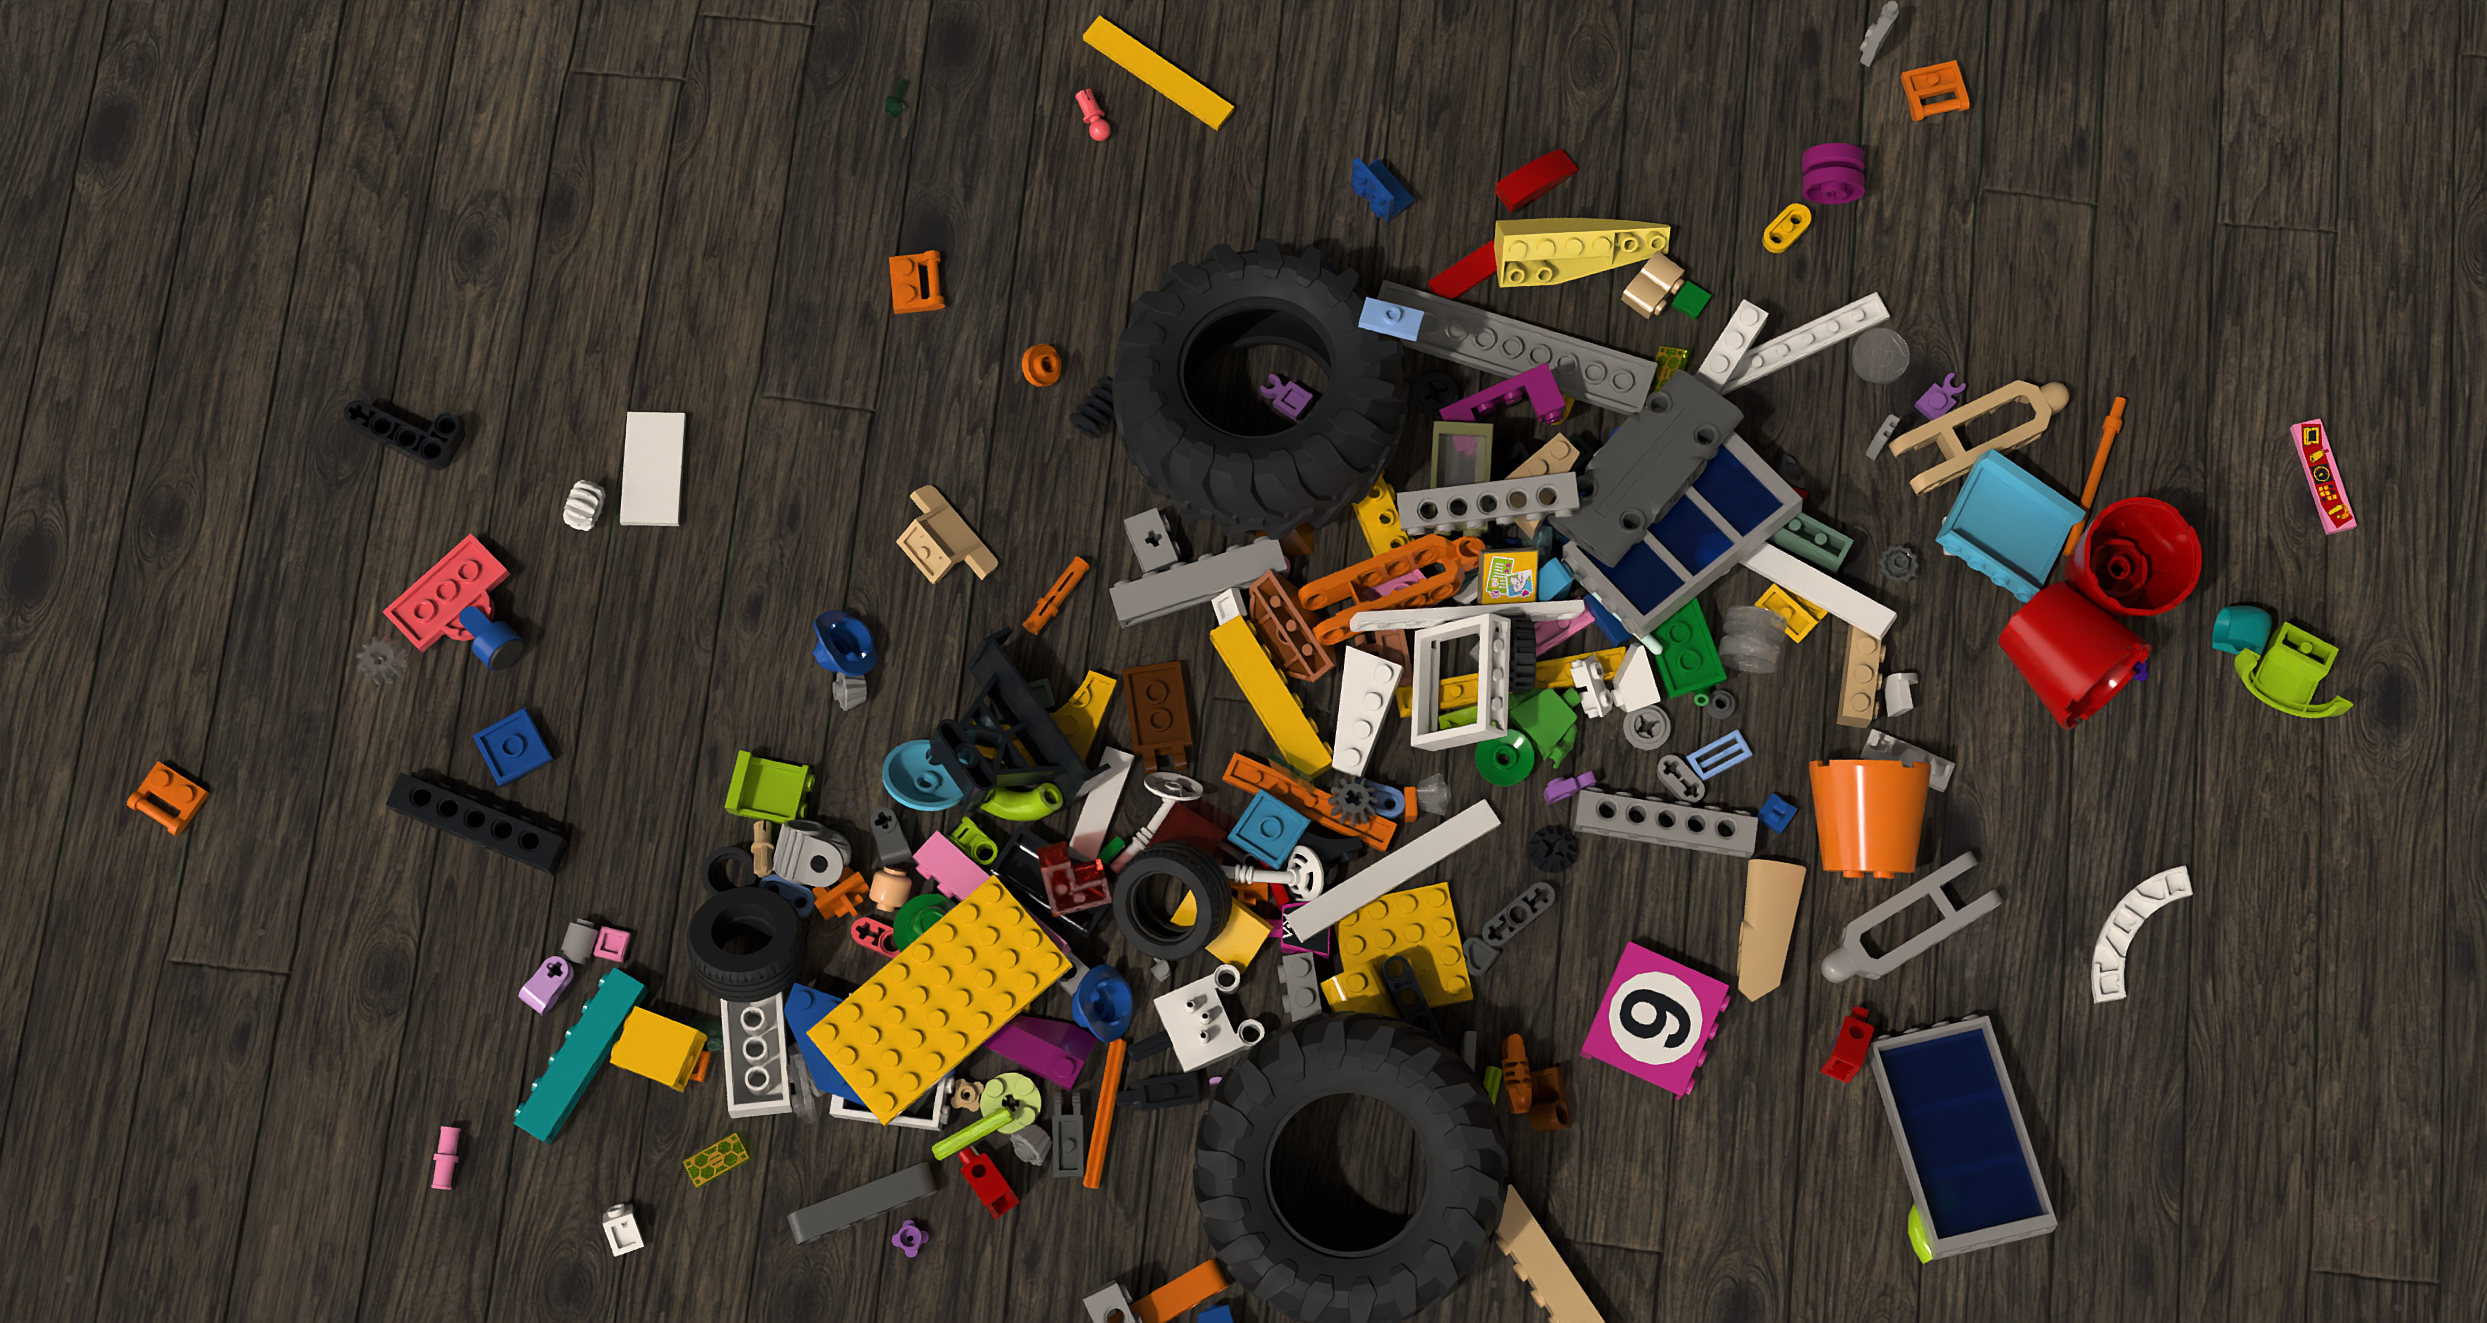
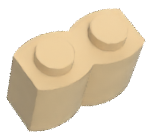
[1621,251,1685,320]

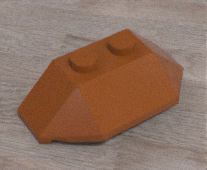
[1249,569,1336,682]

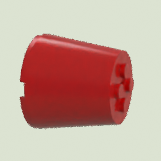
[2065,497,2202,617]
[1998,581,2152,730]

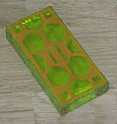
[1646,346,1689,400]
[682,1132,751,1190]

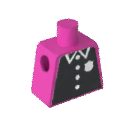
[1264,901,1330,961]

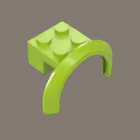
[2234,621,2353,718]

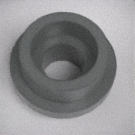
[1705,690,1735,720]

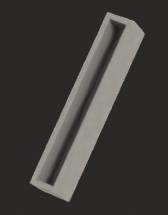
[1109,536,1289,629]

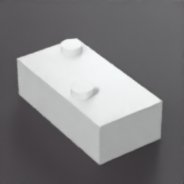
[720,991,793,1118]

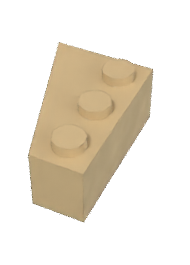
[1493,433,1580,540]

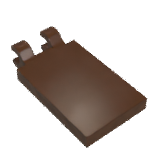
[1122,661,1193,776]

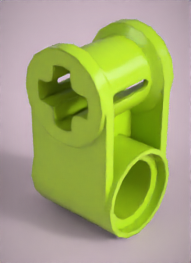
[945,816,1000,871]

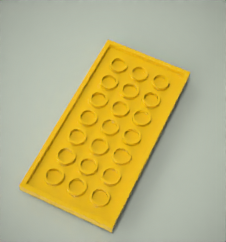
[806,874,1073,1127]

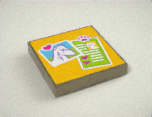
[1477,547,1539,606]

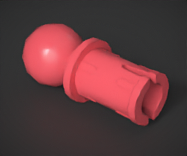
[1075,89,1111,141]

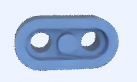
[1348,779,1405,819]
[758,874,816,918]

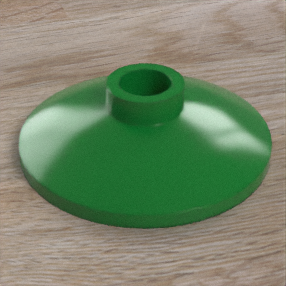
[1475,728,1534,787]

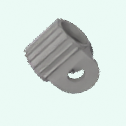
[772,820,852,887]

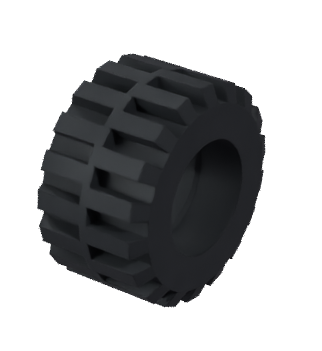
[1495,618,1536,692]

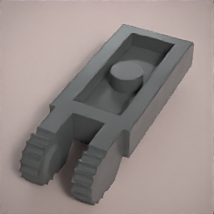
[1052,1091,1084,1178]

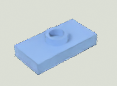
[1358,297,1424,342]

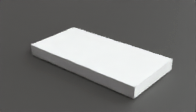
[620,412,686,526]

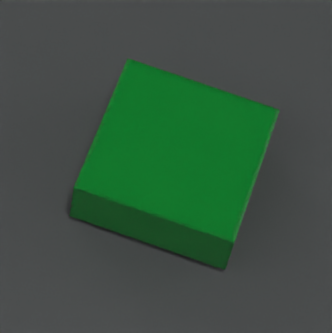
[1671,280,1711,321]
[1097,836,1126,869]

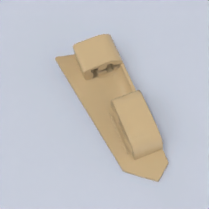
[1737,859,1806,1002]

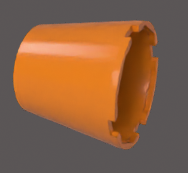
[1809,760,1931,879]

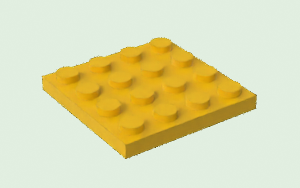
[1334,882,1473,1009]

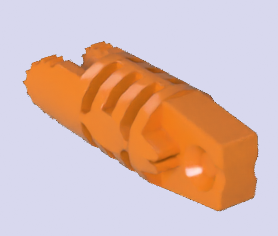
[1501,1033,1532,1114]

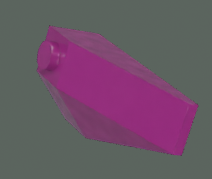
[982,1015,1098,1092]

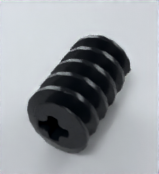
[1069,376,1115,439]

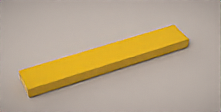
[1083,15,1234,131]

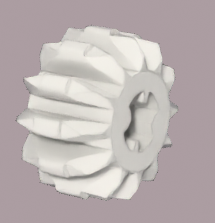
[563,480,606,531]

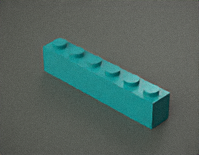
[513,967,649,1145]

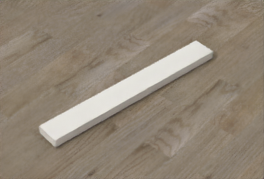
[1693,292,1890,396]
[1349,600,1585,632]
[1286,799,1501,943]

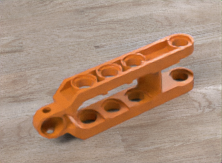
[1298,533,1486,646]

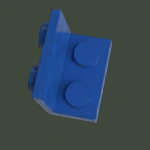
[1351,157,1414,222]

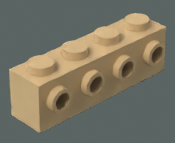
[1837,623,1887,729]

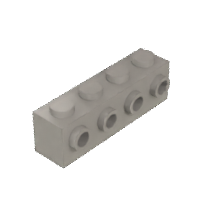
[1277,952,1322,1022]

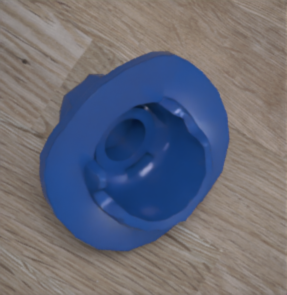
[812,610,878,677]
[1071,964,1133,1043]

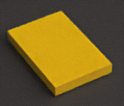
[1170,890,1274,975]

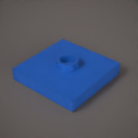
[472,707,553,788]

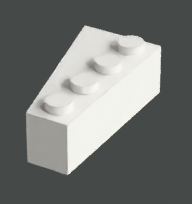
[1332,646,1404,779]

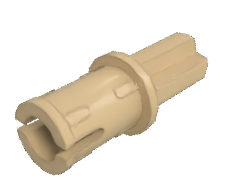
[751,820,775,878]

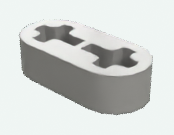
[1656,755,1705,805]

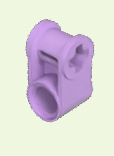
[518,956,574,1015]

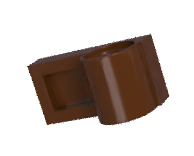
[1529,1067,1572,1133]

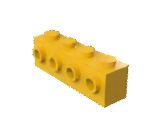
[1351,469,1414,564]

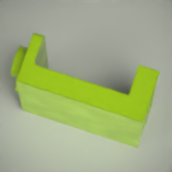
[725,750,815,825]

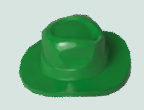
[893,894,957,953]

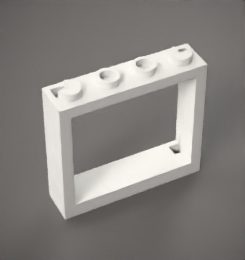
[1411,613,1511,751]
[829,993,954,1131]

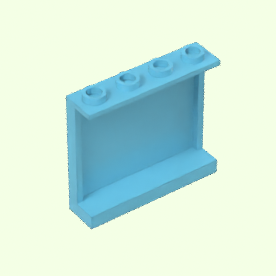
[1935,448,2086,603]

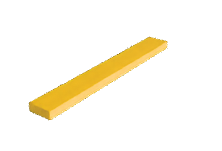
[1395,646,1627,718]

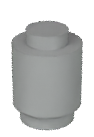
[561,918,599,965]

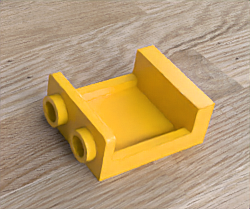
[610,1006,708,1092]

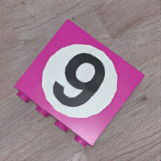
[1579,941,1731,1100]

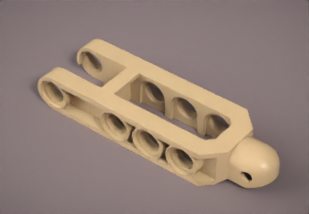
[1889,380,2069,496]

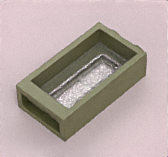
[1428,421,1493,537]

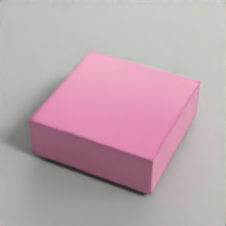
[593,926,632,963]

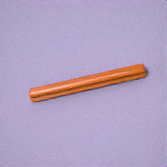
[1083,1039,1127,1189]

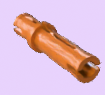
[1022,556,1090,636]

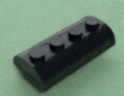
[987,825,1114,939]

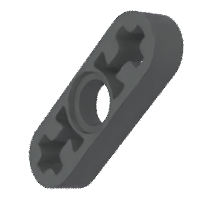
[1481,882,1555,949]

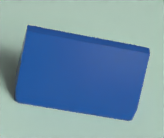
[1583,593,1635,648]

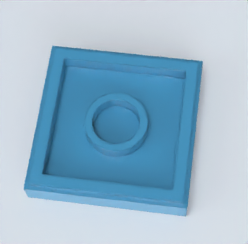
[1228,789,1311,871]

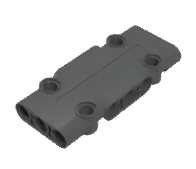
[1547,369,1744,568]

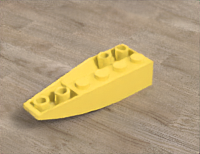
[1494,218,1671,287]

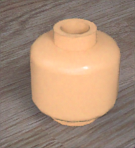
[869,866,912,912]

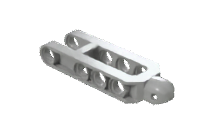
[1821,851,2004,983]

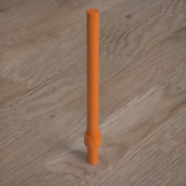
[2063,397,2127,557]

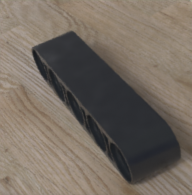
[1381,955,1445,1043]

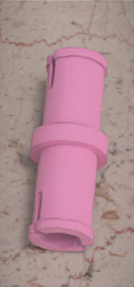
[431,1126,461,1190]

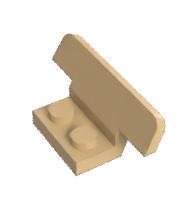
[896,485,998,584]

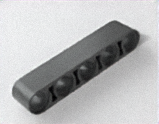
[787,1162,938,1246]

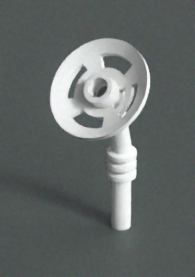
[1109,772,1203,874]
[1220,845,1324,903]

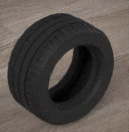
[1111,840,1232,961]

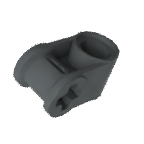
[870,807,913,867]

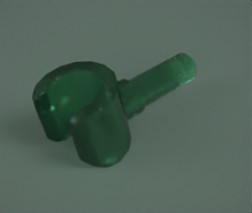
[885,79,908,118]

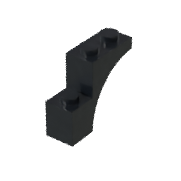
[1296,830,1363,872]

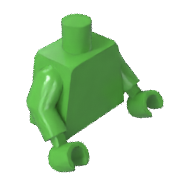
[1508,688,1582,769]

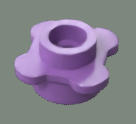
[892,1220,929,1257]

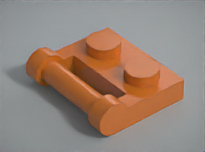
[1900,60,1970,122]
[889,250,945,314]
[127,761,210,836]

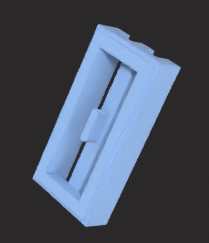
[1685,729,1753,783]

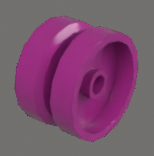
[1801,143,1865,205]

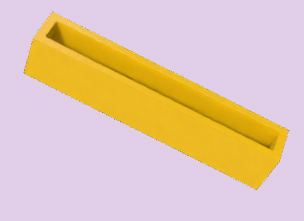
[1210,614,1334,783]

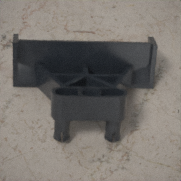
[925,626,1112,813]

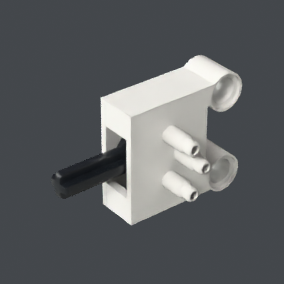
[1127,964,1265,1073]

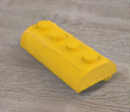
[1320,959,1403,1020]

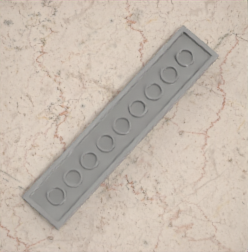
[1377,280,1658,416]

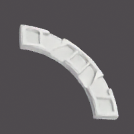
[2091,865,2193,1004]

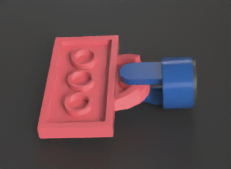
[383,533,524,671]

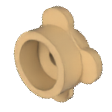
[951,1079,984,1112]

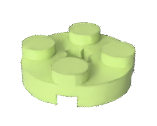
[980,1073,1042,1135]

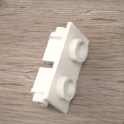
[1570,654,1613,718]

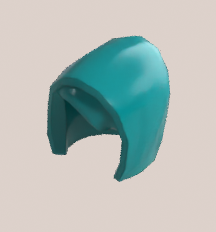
[2212,605,2273,655]

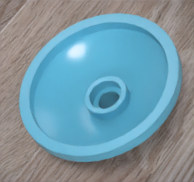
[882,740,967,811]

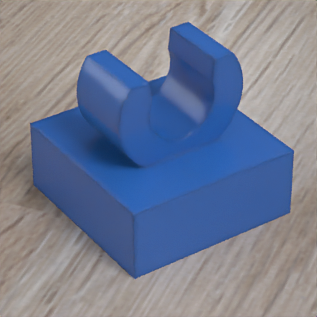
[1756,793,1797,835]

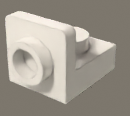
[602,1204,644,1256]

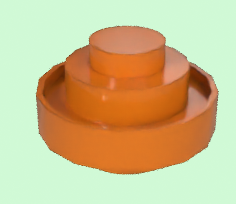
[1022,344,1062,387]

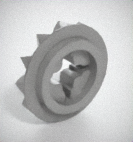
[1623,704,1671,751]

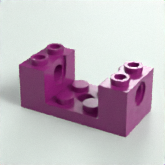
[1439,362,1567,460]

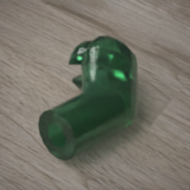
[689,1014,724,1053]

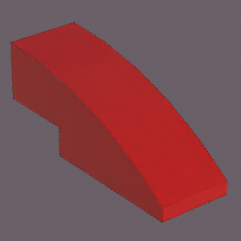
[1495,148,1579,214]

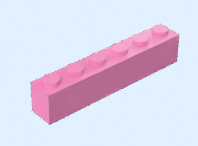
[913,830,1072,956]

